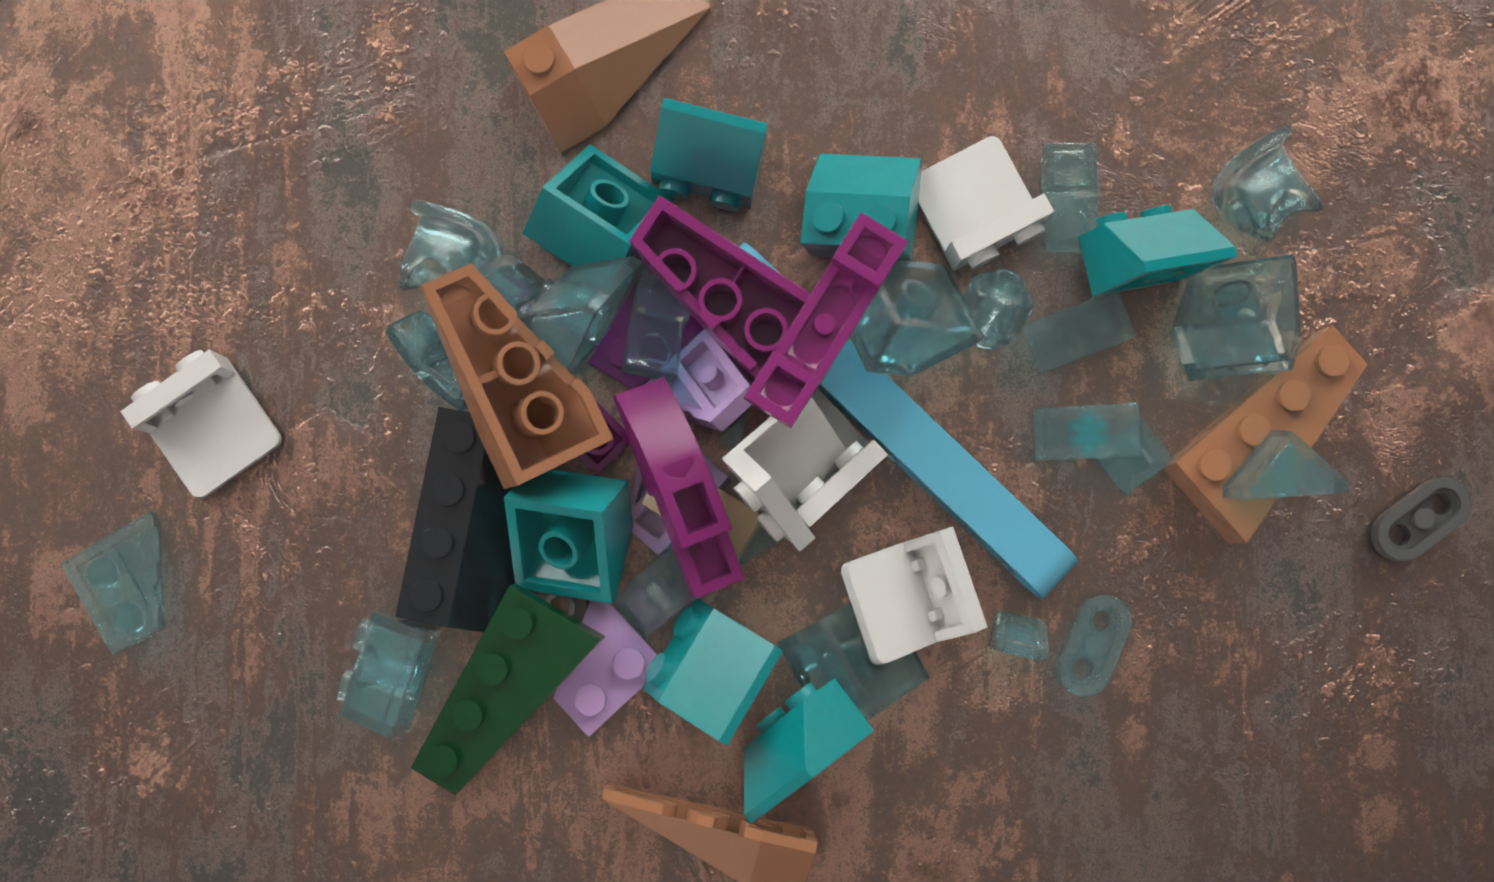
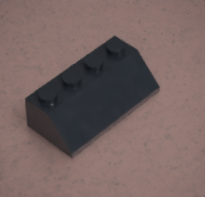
[395,407,515,633]

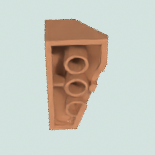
[503,0,711,155]
[602,783,818,882]

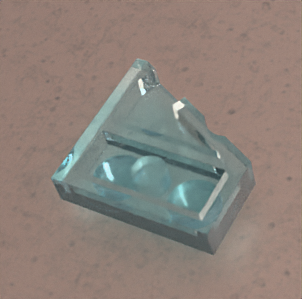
[60,511,165,655]

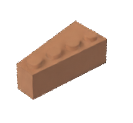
[1161,325,1368,545]

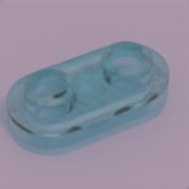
[1055,595,1132,697]

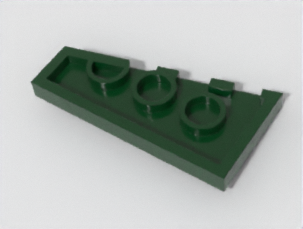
[411,583,606,795]

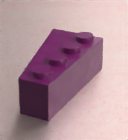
[629,195,811,382]

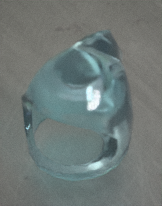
[1212,125,1324,242]
[398,200,503,291]

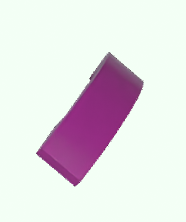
[743,212,908,428]

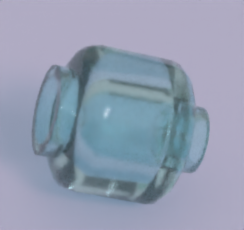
[956,269,1034,350]

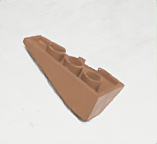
[420,263,613,489]

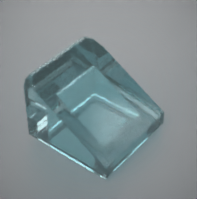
[1093,418,1172,496]
[988,610,1049,661]

